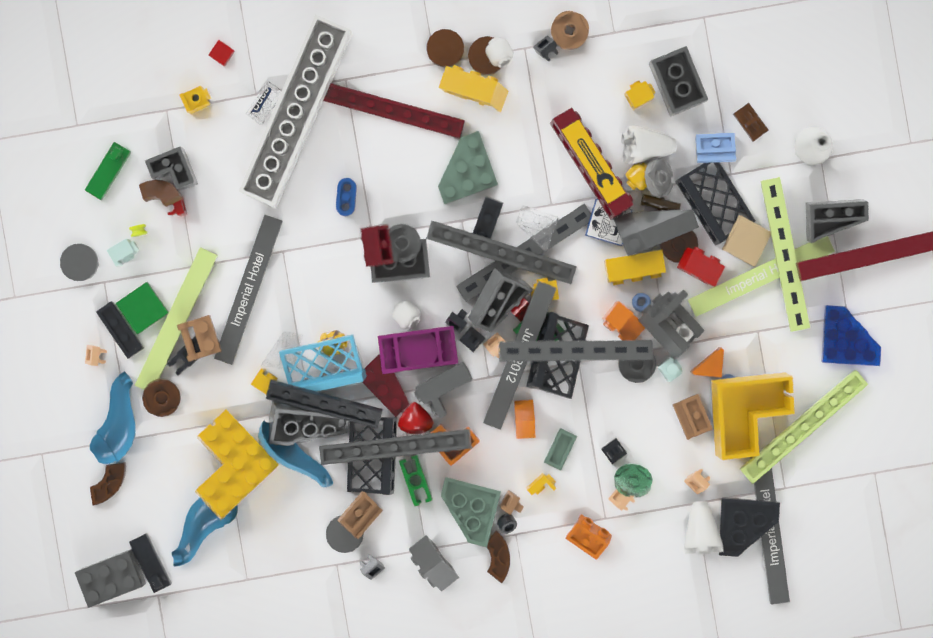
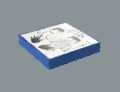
[585,199,633,246]

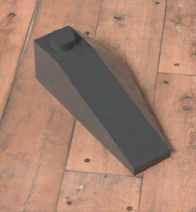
[614,209,699,256]
[269,401,350,446]

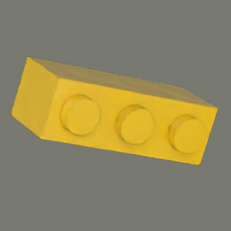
[604,250,666,286]

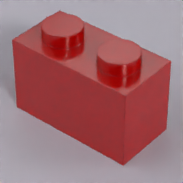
[677,247,726,287]

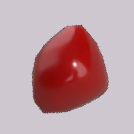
[398,402,434,435]

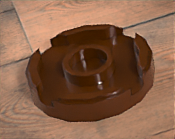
[426,29,464,68]
[468,36,501,75]
[660,230,699,263]
[142,378,181,417]

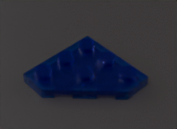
[821,305,881,366]

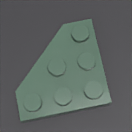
[438,131,498,205]
[441,477,501,548]

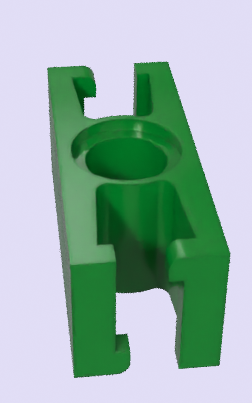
[399,454,433,507]

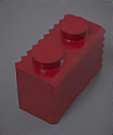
[360,224,394,267]

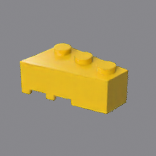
[438,65,509,112]

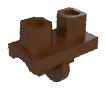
[733,102,769,142]

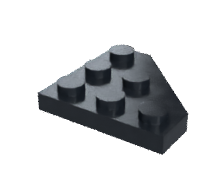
[719,497,780,557]

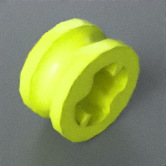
[129,224,148,237]

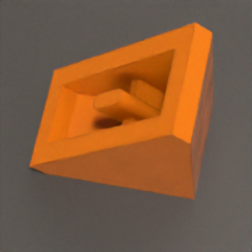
[690,347,724,377]
[514,399,536,439]

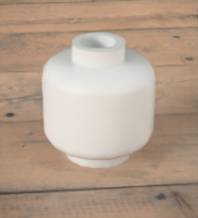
[485,38,514,68]
[392,300,421,329]

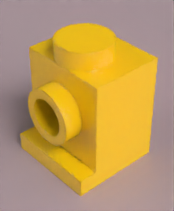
[179,86,212,114]
[251,368,278,395]

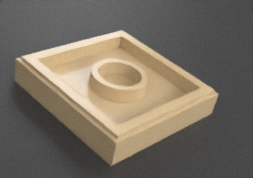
[722,215,771,267]

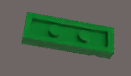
[84,142,131,201]

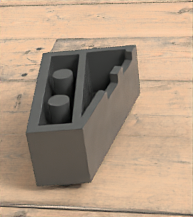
[468,268,534,333]

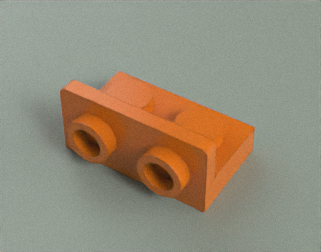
[565,514,612,560]

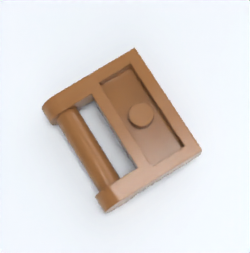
[177,315,222,362]

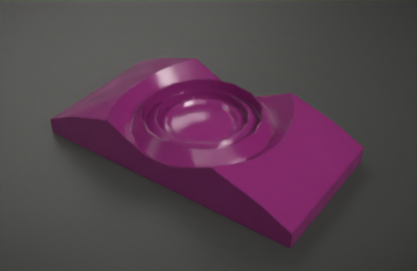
[377,326,459,374]

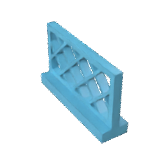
[279,334,366,391]

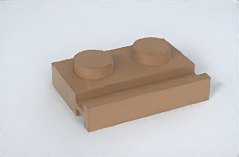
[672,394,713,440]
[337,491,383,539]

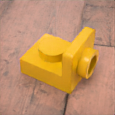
[526,473,557,495]

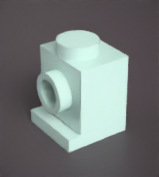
[107,238,139,267]
[657,356,683,382]

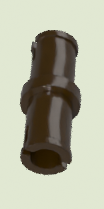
[640,193,681,211]

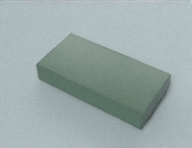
[544,428,577,471]

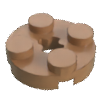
[551,11,589,50]

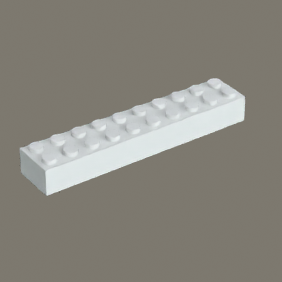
[238,14,352,208]

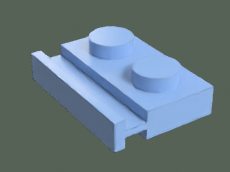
[695,133,736,163]

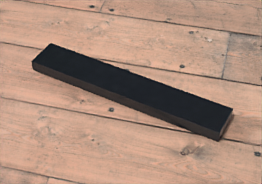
[265,380,383,428]

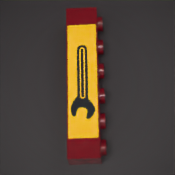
[549,107,634,220]

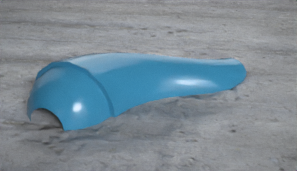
[89,371,136,464]
[258,420,333,488]
[171,498,238,567]

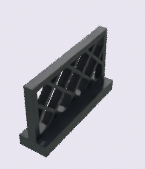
[675,162,756,246]
[526,312,589,399]
[347,417,397,495]

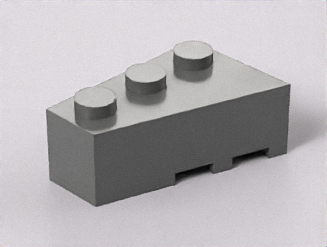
[805,199,869,243]

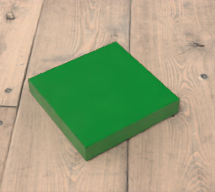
[115,282,169,335]

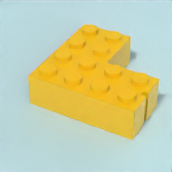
[711,372,795,460]
[195,409,279,520]

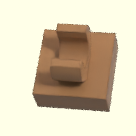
[499,490,524,515]

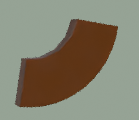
[139,180,182,207]
[90,462,126,506]
[487,530,510,584]

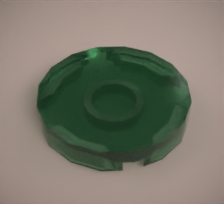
[614,464,653,497]

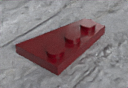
[362,354,410,417]

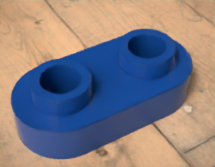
[336,178,357,216]

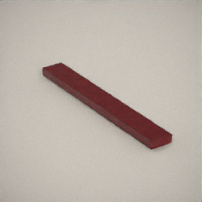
[323,83,465,139]
[796,231,933,281]

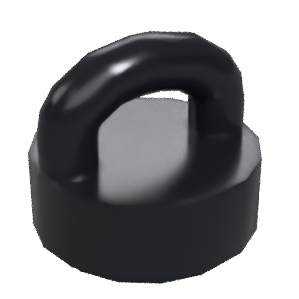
[497,513,518,534]

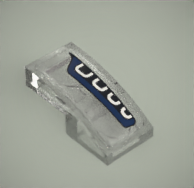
[245,81,282,125]

